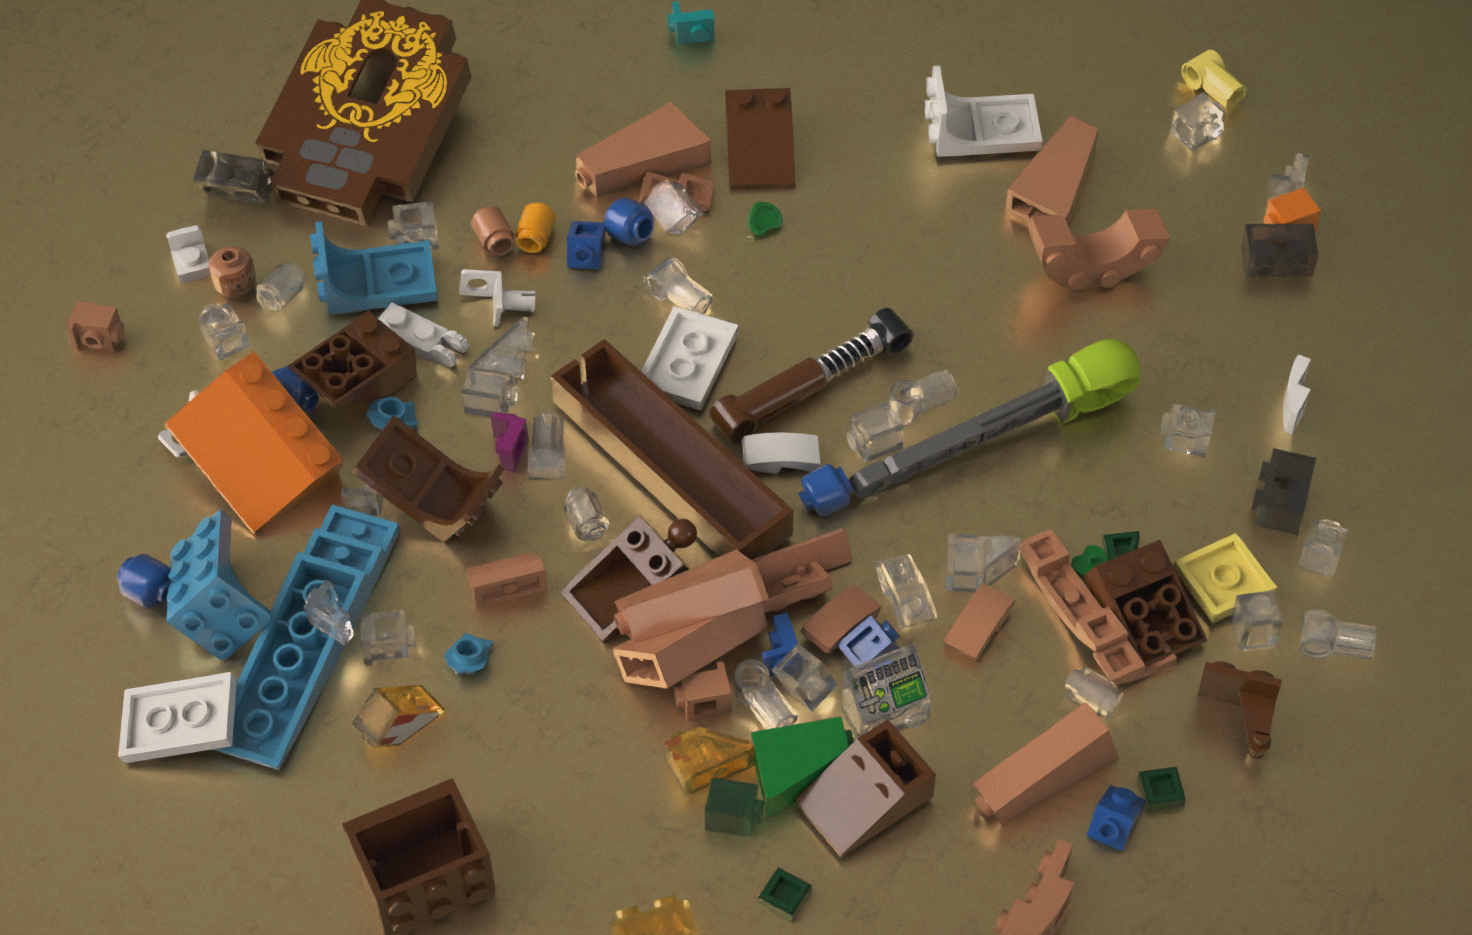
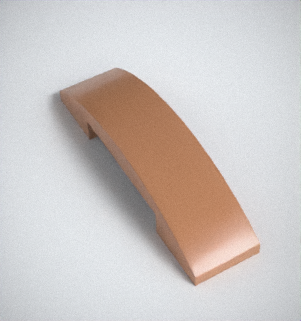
[1019,529,1128,652]

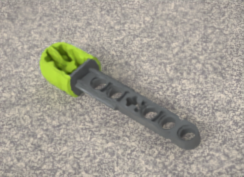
[849,338,1141,498]

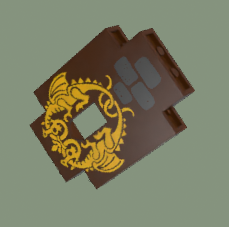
[255,0,472,226]

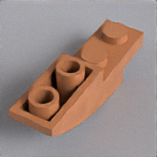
[995,839,1074,935]

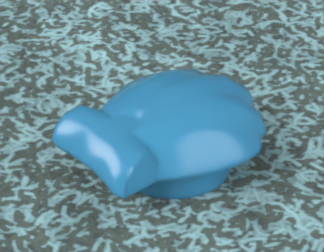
[366,397,418,430]
[444,633,494,675]

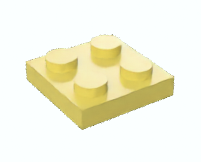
[1173,533,1277,624]

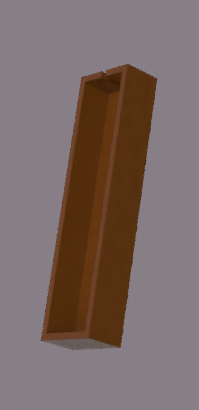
[550,339,794,560]

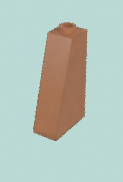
[575,102,711,197]
[1005,115,1099,227]
[614,550,769,643]
[613,602,769,688]
[973,702,1119,825]

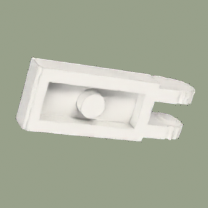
[378,303,470,368]

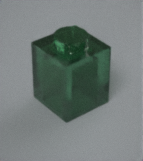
[704,777,764,837]

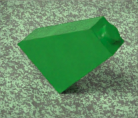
[751,716,854,817]

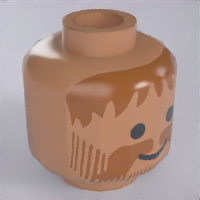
[209,246,256,297]

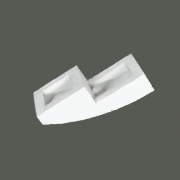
[1282,354,1311,435]
[742,433,821,475]

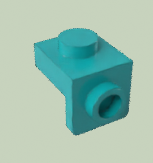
[667,1,715,45]

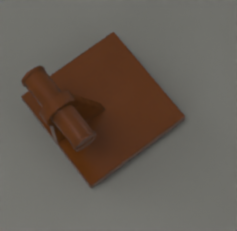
[1198,661,1282,759]

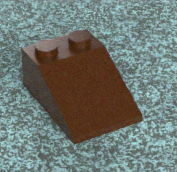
[725,88,795,190]

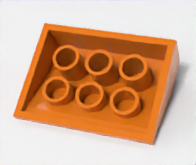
[165,351,344,534]

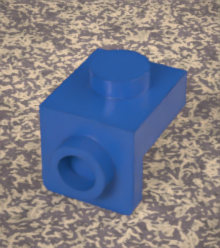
[1087,785,1146,851]

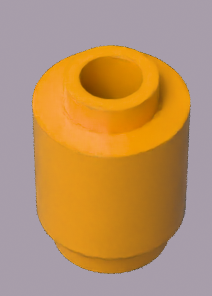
[515,202,556,253]

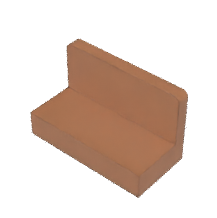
[466,552,548,608]

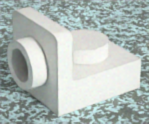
[166,225,210,284]

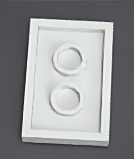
[641,306,738,411]
[118,672,237,763]

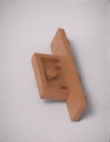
[751,528,852,613]

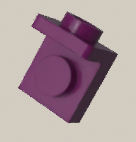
[490,412,529,473]

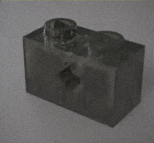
[1241,224,1318,278]
[1251,448,1316,535]

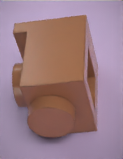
[65,301,124,350]
[674,661,732,721]

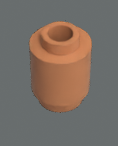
[471,206,515,256]

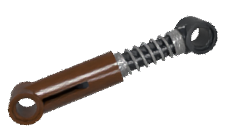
[709,308,914,444]

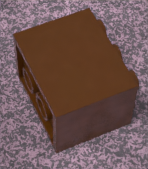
[342,778,496,935]

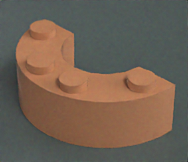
[1029,208,1170,290]

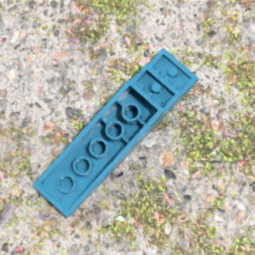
[212,504,400,770]

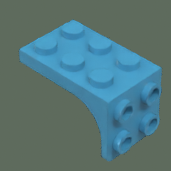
[310,221,438,315]
[166,509,271,660]

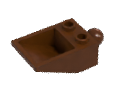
[560,515,697,643]

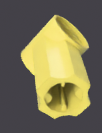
[1181,49,1247,110]

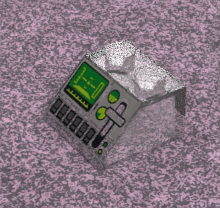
[842,643,931,739]

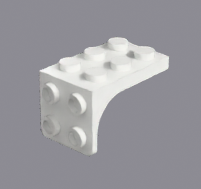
[925,66,1043,157]

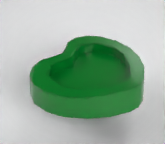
[747,201,783,235]
[1071,545,1108,579]

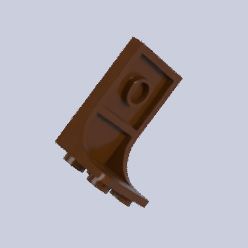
[352,416,504,543]

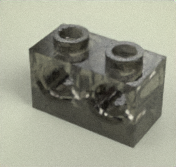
[193,150,274,206]

